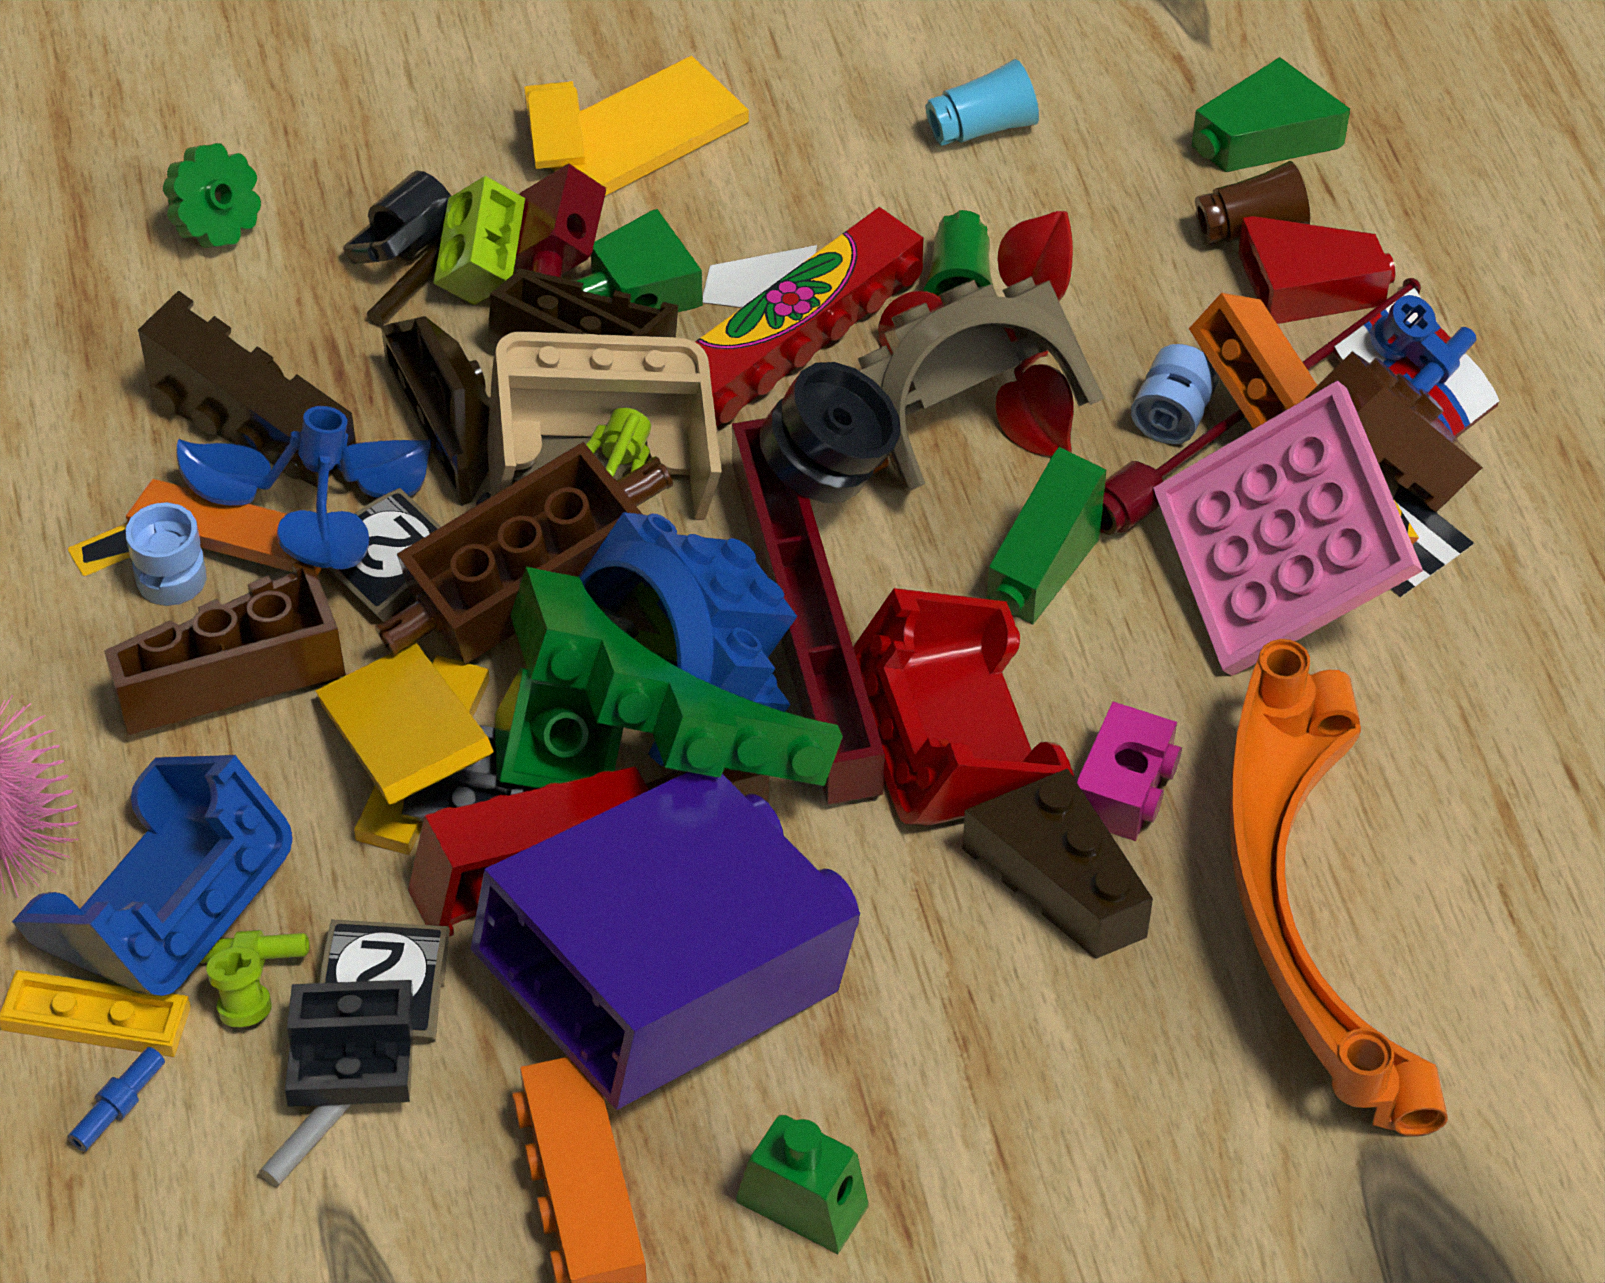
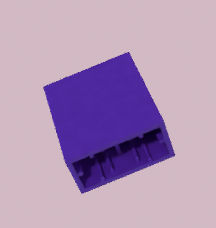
[470,772,861,1110]

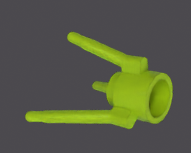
[586,407,651,477]

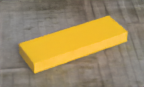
[0,970,191,1057]

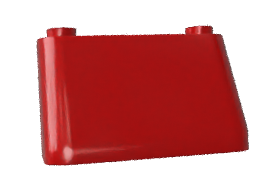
[853,588,1074,826]

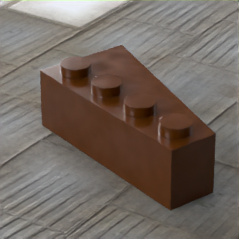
[104,561,346,736]

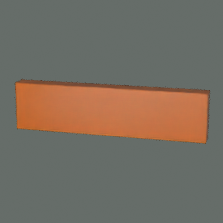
[126,479,322,575]

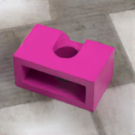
[1077,701,1182,841]

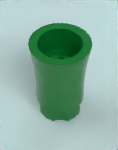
[923,210,994,296]

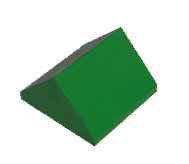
[495,667,623,788]

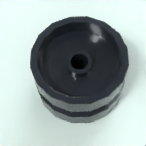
[760,362,901,503]

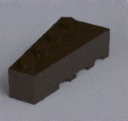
[138,290,356,488]

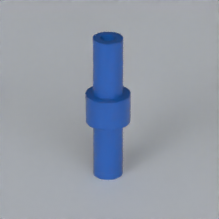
[67,1047,165,1152]

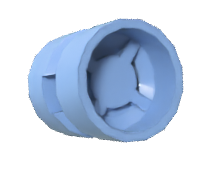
[1131,344,1219,444]
[126,502,207,606]

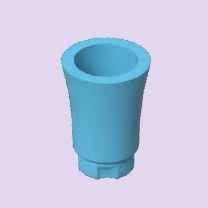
[925,59,1039,146]

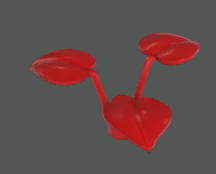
[878,211,1074,456]

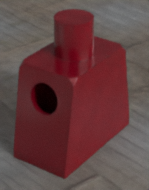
[514,163,606,278]

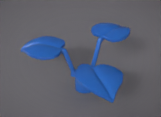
[176,406,431,569]

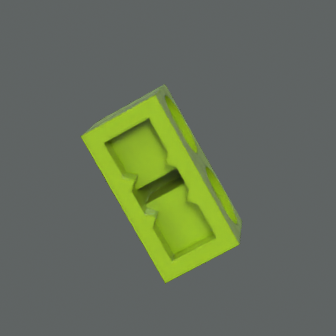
[434,176,525,305]

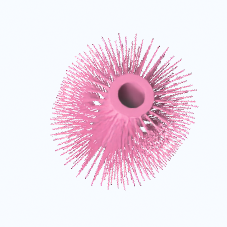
[0,695,81,897]

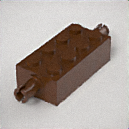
[375,441,673,664]

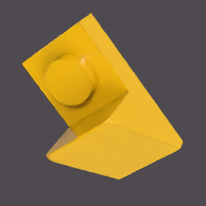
[524,81,585,169]

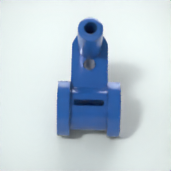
[1370,295,1476,393]

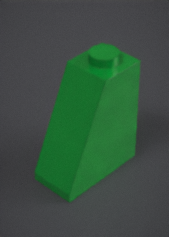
[1191,57,1350,172]
[987,447,1107,624]

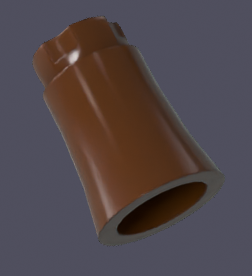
[1195,161,1310,244]

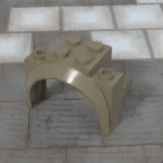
[858,276,1104,491]

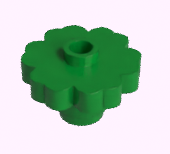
[163,143,261,248]

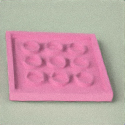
[1153,381,1423,676]

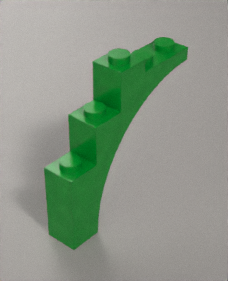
[510,567,843,786]

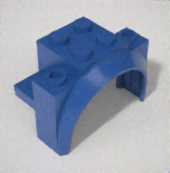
[578,512,798,766]

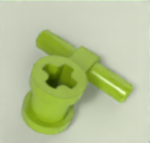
[199,930,310,1027]

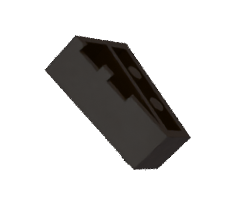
[488,268,679,347]

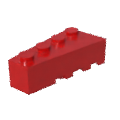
[408,766,649,937]

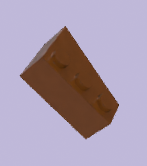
[1305,351,1483,512]

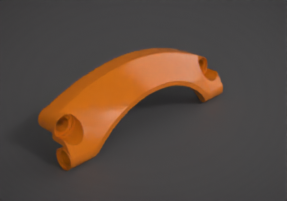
[1229,639,1448,1136]

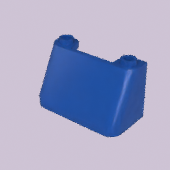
[12,755,293,996]

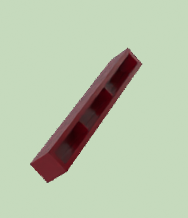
[732,418,885,804]

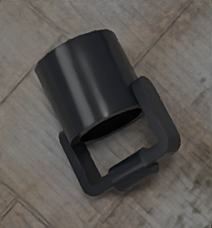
[343,170,451,264]

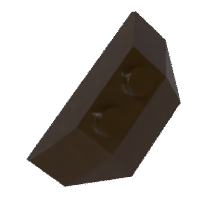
[381,316,490,506]

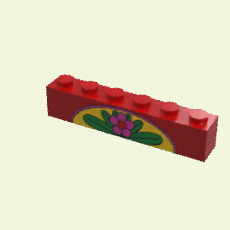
[695,207,924,427]

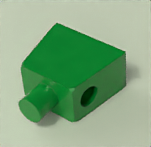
[576,209,703,312]
[736,1115,869,1254]

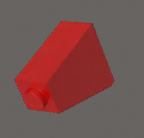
[1238,216,1396,324]

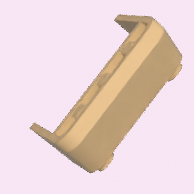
[487,332,722,520]

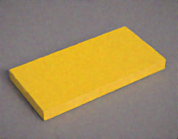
[531,55,749,196]
[315,641,494,805]

